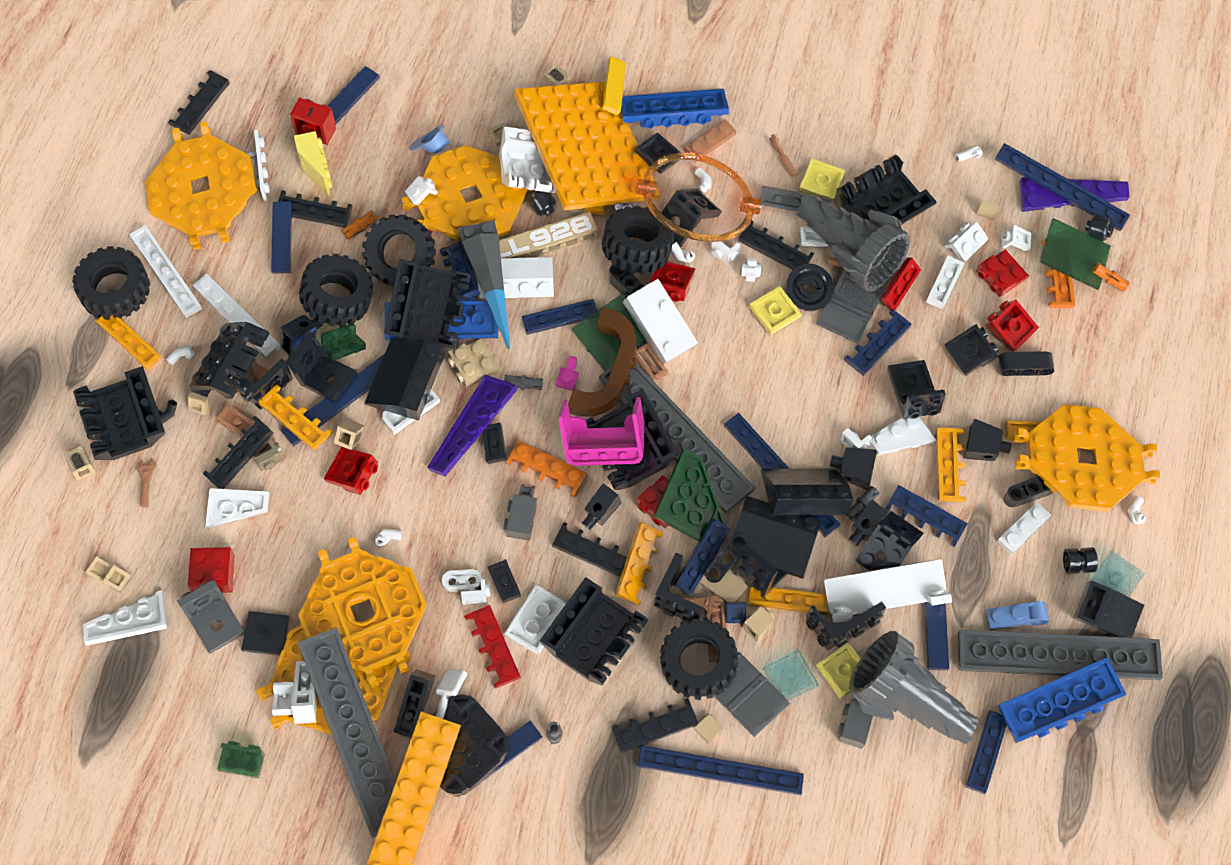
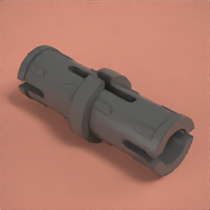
[504,374,543,390]
[846,486,880,522]
[546,721,563,744]

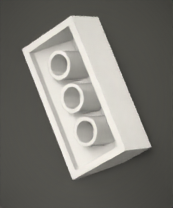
[478,257,554,299]

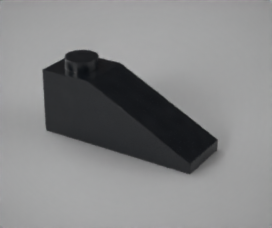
[394,669,435,738]

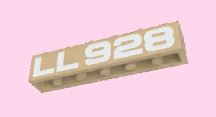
[499,212,598,258]

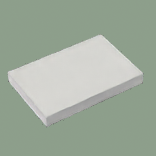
[504,585,567,655]

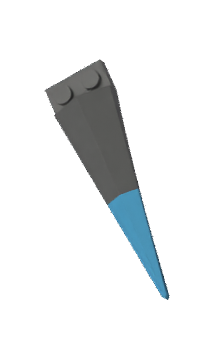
[458,220,510,349]

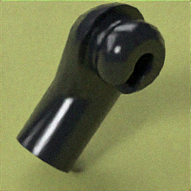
[158,400,177,423]

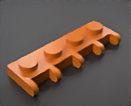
[1041,240,1075,308]
[506,440,587,497]

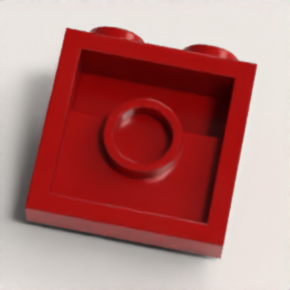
[976,249,1029,297]
[650,261,696,302]
[985,299,1039,352]
[324,446,378,495]
[636,475,669,528]

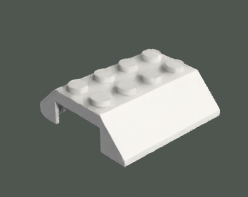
[499,127,556,193]

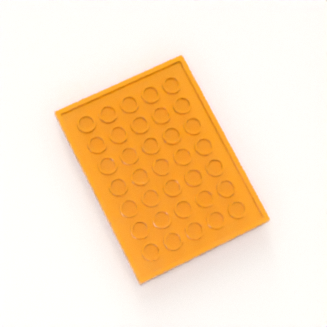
[513,82,661,210]

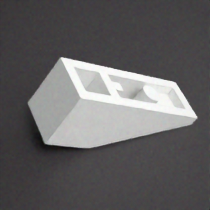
[291,661,317,724]

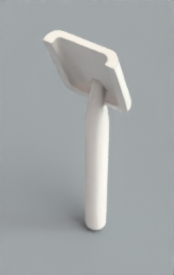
[435,669,467,719]

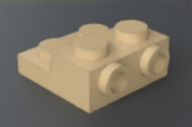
[447,339,500,388]

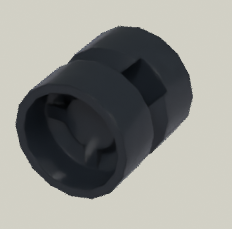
[1063,547,1098,574]

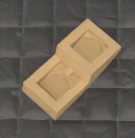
[85,556,131,592]

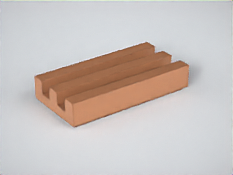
[636,343,668,382]

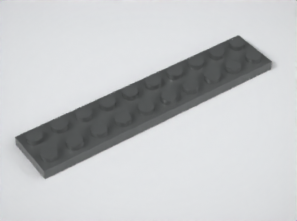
[599,364,755,513]
[298,627,396,838]
[958,630,1163,680]

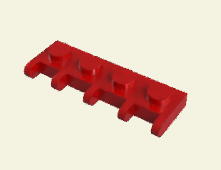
[464,605,521,689]

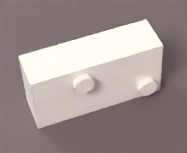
[623,279,698,365]

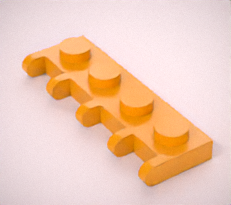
[259,385,333,451]
[936,427,966,503]
[615,522,663,606]

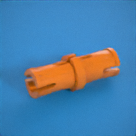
[341,210,378,239]
[1092,263,1130,292]

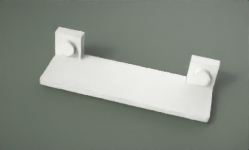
[824,559,952,623]

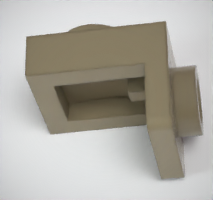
[255,438,282,471]

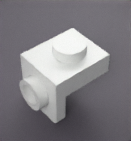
[405,176,438,205]
[711,238,740,264]
[272,682,294,715]

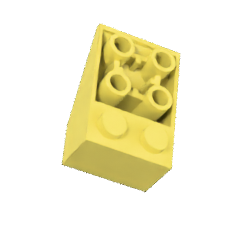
[294,131,333,196]

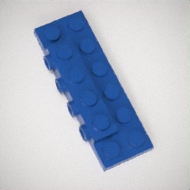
[621,88,729,129]
[385,298,498,340]
[997,657,1127,743]

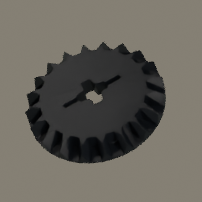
[786,264,834,312]

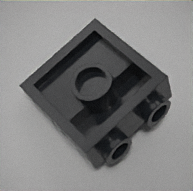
[944,324,999,376]

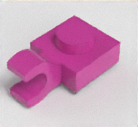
[555,355,579,391]

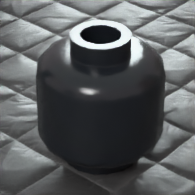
[530,191,556,217]
[1085,216,1114,241]

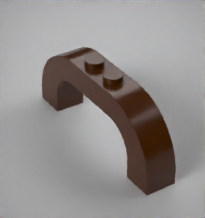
[568,307,637,417]

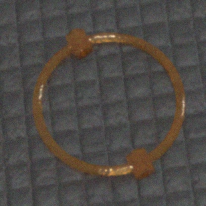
[635,153,762,242]

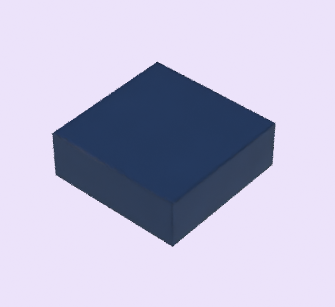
[725,602,746,623]

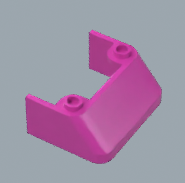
[558,397,644,466]

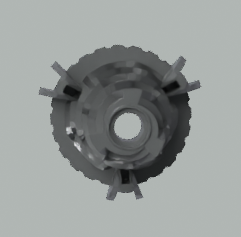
[796,194,910,292]
[849,630,979,744]

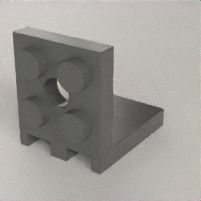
[177,580,244,654]

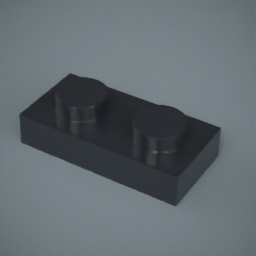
[483,423,507,464]
[488,559,521,604]

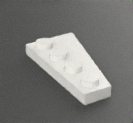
[83,590,167,646]

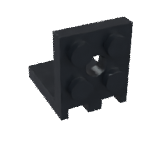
[660,188,722,247]
[286,332,358,403]
[227,358,293,410]
[855,511,924,571]
[733,545,787,598]
[654,553,703,623]

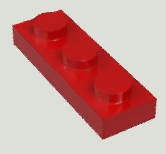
[880,257,921,311]

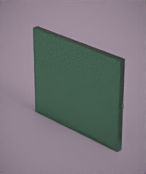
[1039,218,1111,290]
[571,292,648,372]

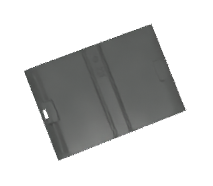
[816,271,885,343]
[713,652,790,737]

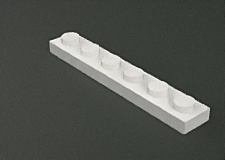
[129,225,202,318]
[192,273,281,359]

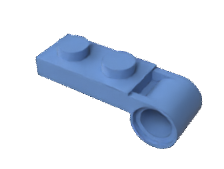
[986,601,1049,630]

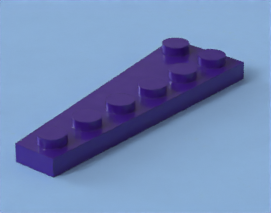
[1020,177,1130,212]
[427,375,518,477]

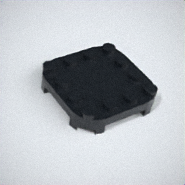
[409,694,510,797]

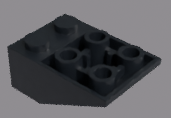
[1073,580,1144,638]

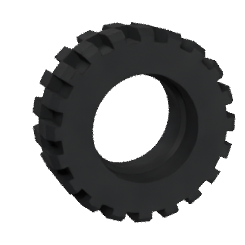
[601,206,675,274]
[362,214,437,286]
[72,246,150,320]
[299,254,374,327]
[660,618,738,700]

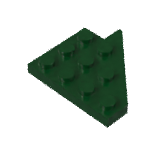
[653,449,727,542]

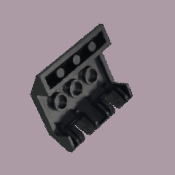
[837,154,937,225]
[384,259,471,349]
[189,322,270,399]
[73,366,165,460]
[585,388,679,490]
[539,577,649,686]

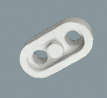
[442,569,482,592]

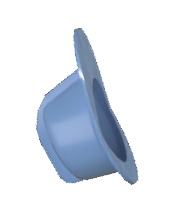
[409,124,449,153]

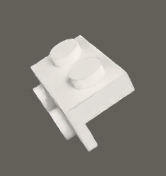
[944,222,988,262]

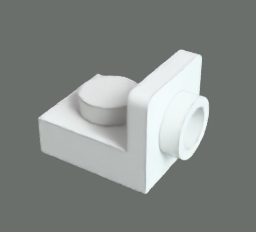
[1001,225,1031,251]
[840,428,872,449]
[461,579,490,605]

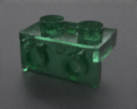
[321,323,366,361]
[217,741,265,779]

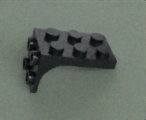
[887,360,946,419]
[805,601,887,651]

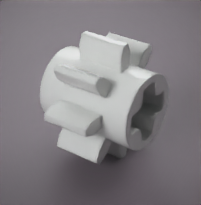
[741,258,761,282]

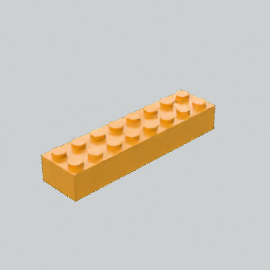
[367,712,461,865]

